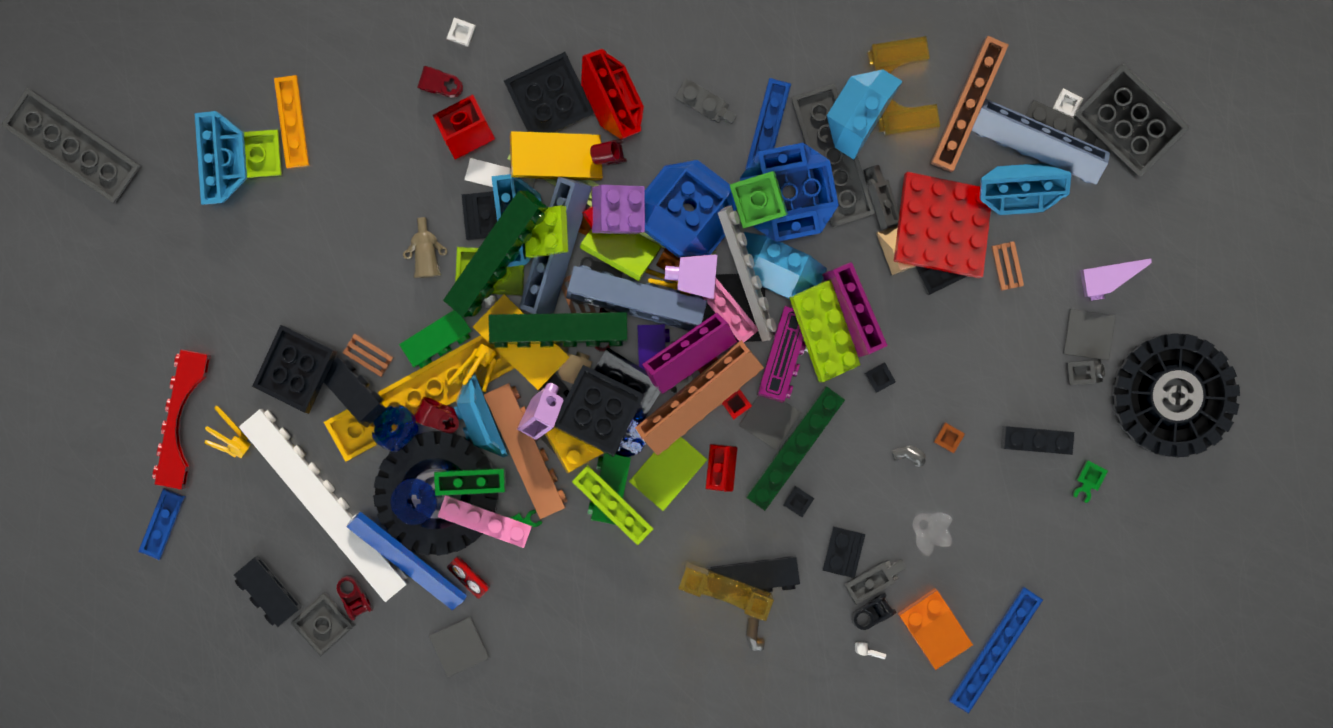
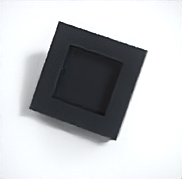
[865,362,896,393]
[783,486,815,517]

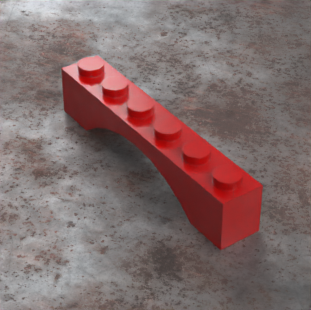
[152,350,211,490]

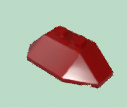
[581,49,644,139]

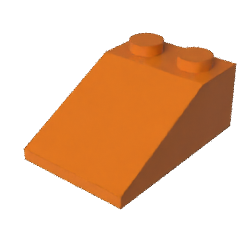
[897,588,973,670]

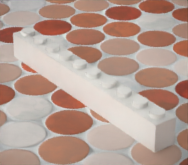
[239,409,408,602]

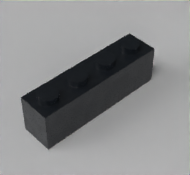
[706,555,800,599]

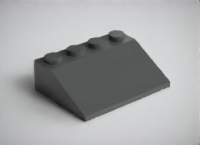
[1075,63,1189,177]

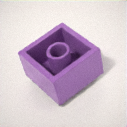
[592,185,645,234]

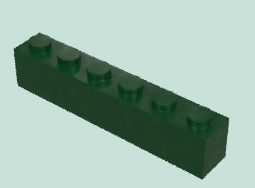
[443,191,548,317]
[489,312,627,348]
[746,386,845,511]

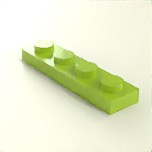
[572,465,654,545]

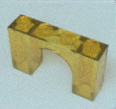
[867,36,940,137]
[678,562,774,621]

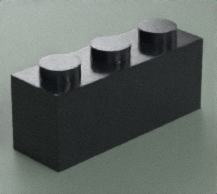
[324,356,387,427]
[1001,426,1075,455]
[234,556,302,627]

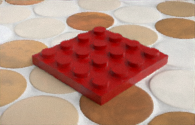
[894,172,991,278]

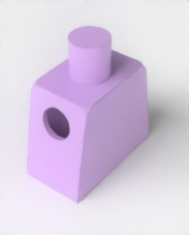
[665,255,717,299]
[517,383,563,440]

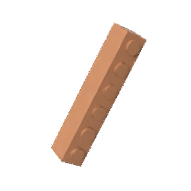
[930,36,1009,173]
[635,340,764,455]
[484,383,568,519]

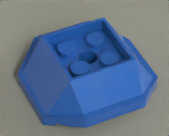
[740,142,839,242]
[645,160,736,258]

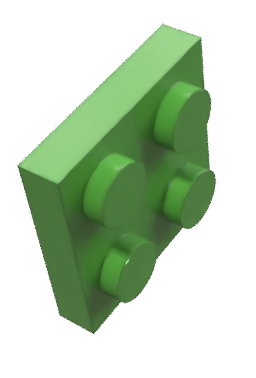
[730,171,788,229]

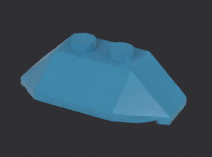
[827,69,903,160]
[194,111,247,205]
[980,163,1071,215]
[491,174,541,267]
[744,231,827,299]
[454,370,508,457]

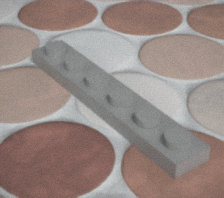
[718,205,776,342]

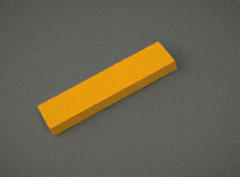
[274,75,310,169]

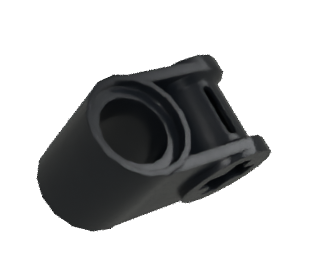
[851,592,897,630]

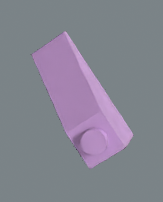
[1080,259,1152,301]

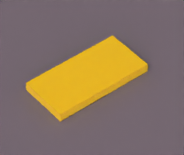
[510,131,603,181]
[473,294,570,390]

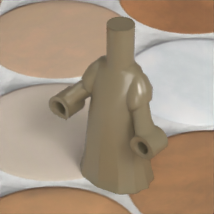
[403,217,448,278]

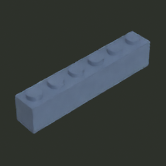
[972,98,1110,185]
[519,177,592,314]
[566,265,707,331]

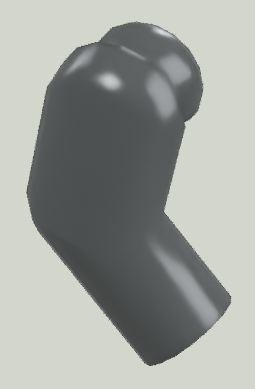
[892,445,926,467]
[746,618,765,651]

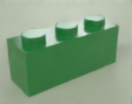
[399,310,473,369]
[588,453,631,525]
[434,468,506,496]

